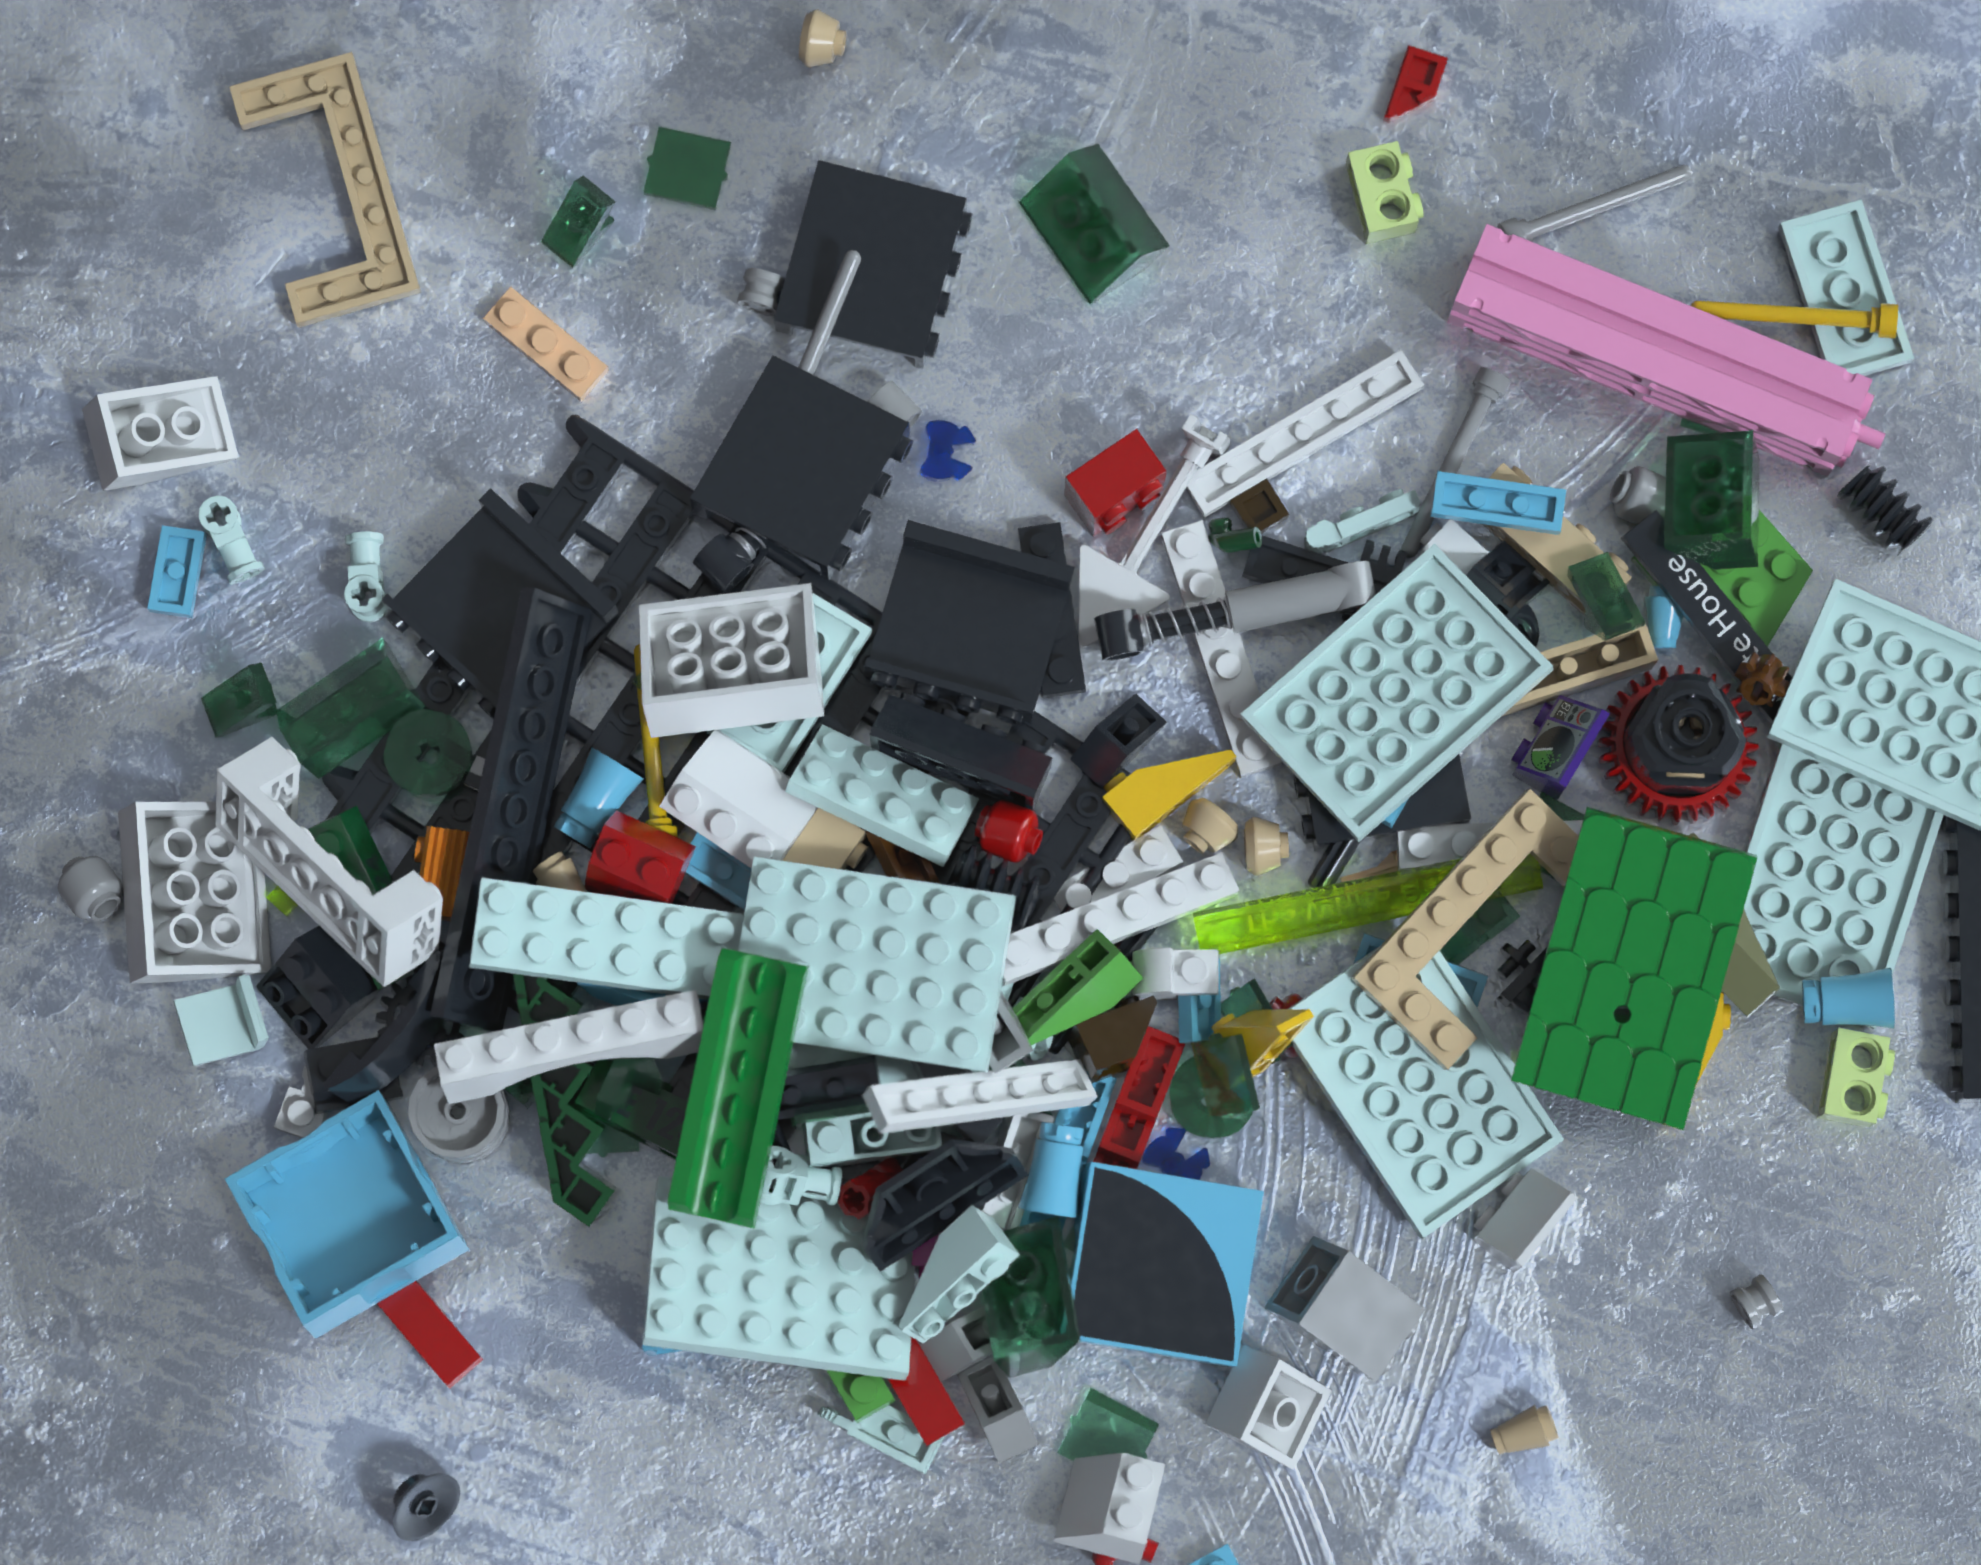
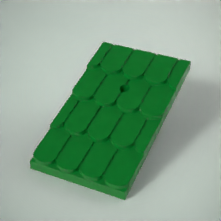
[1511,807,1757,1130]

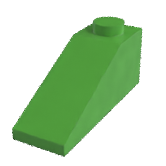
[1012,929,1143,1046]

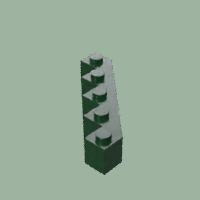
[513,973,617,1227]

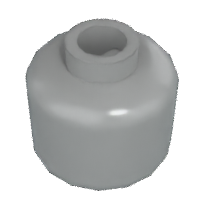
[1610,466,1677,525]
[57,856,123,921]

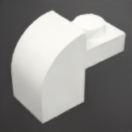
[1132,947,1219,1000]

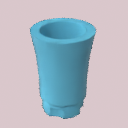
[554,747,643,848]
[1802,967,1895,1029]
[1018,1121,1084,1218]

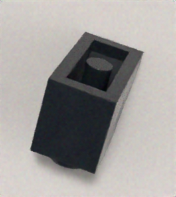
[1070,693,1167,788]

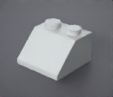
[1473,1168,1578,1273]
[1205,1345,1332,1470]
[1053,1453,1166,1564]

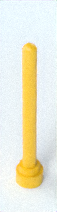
[1690,300,1898,339]
[633,644,678,838]

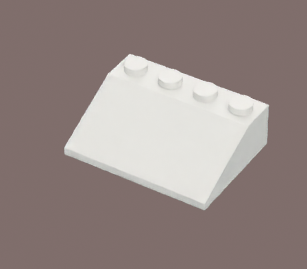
[639,583,824,738]
[118,801,271,983]

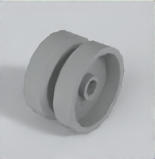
[408,1066,510,1164]

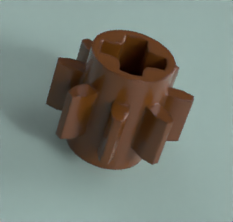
[1734,652,1790,707]

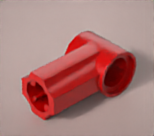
[838,1157,903,1220]

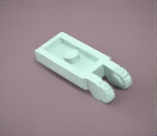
[1304,489,1421,554]
[817,1383,945,1475]

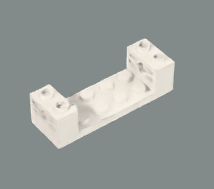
[216,737,443,987]

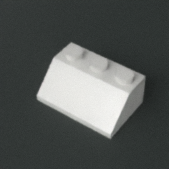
[659,730,818,868]

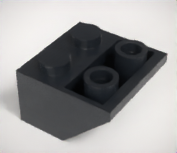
[256,925,381,1049]

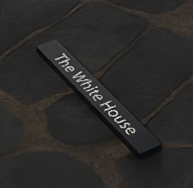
[1620,510,1792,725]

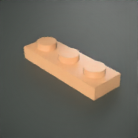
[483,287,609,402]

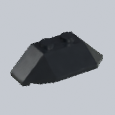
[862,1139,1029,1272]

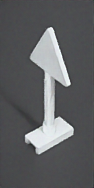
[1079,414,1231,648]

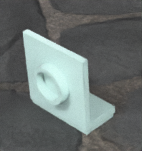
[173,975,269,1066]

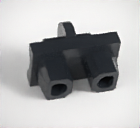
[1497,939,1548,1016]

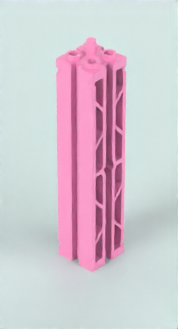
[1447,224,1886,477]

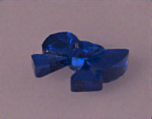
[919,420,976,482]
[1142,1128,1210,1180]

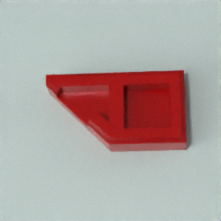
[1383,45,1448,123]

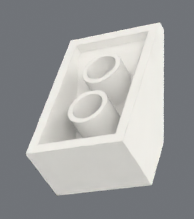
[82,376,239,491]

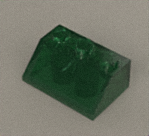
[1019,144,1170,304]
[1664,430,1760,570]
[276,638,425,779]
[982,1216,1080,1378]

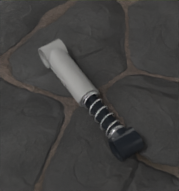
[692,381,923,594]
[1094,561,1376,661]

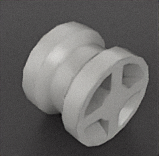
[737,268,785,315]
[1730,1274,1784,1329]

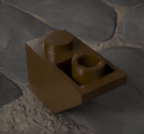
[1067,995,1157,1083]

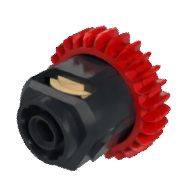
[1597,665,1759,825]

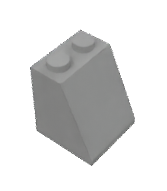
[1264,1236,1426,1382]

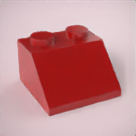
[584,810,696,904]

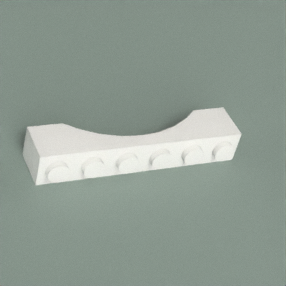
[434,990,704,1104]

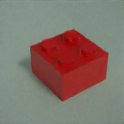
[1064,429,1167,537]

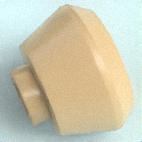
[799,9,847,67]
[1182,798,1238,854]
[1244,817,1289,876]

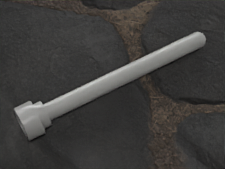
[1497,165,1692,242]
[798,250,861,375]
[1401,367,1511,558]

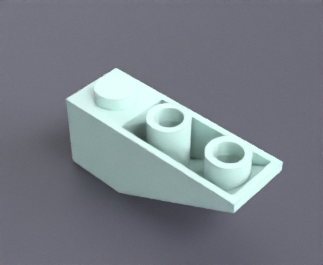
[802,1113,942,1168]
[898,1205,1019,1344]

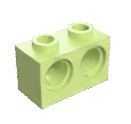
[1345,141,1423,244]
[1817,1028,1895,1128]

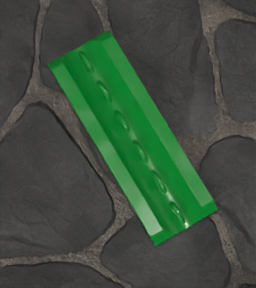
[668,948,809,1229]

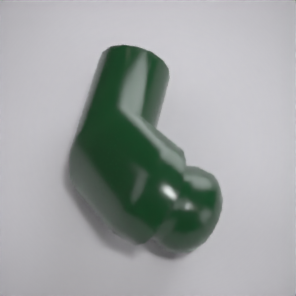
[1208,518,1262,553]

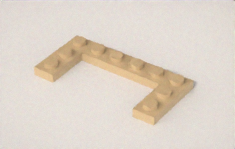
[229,52,421,328]
[1351,789,1578,1070]

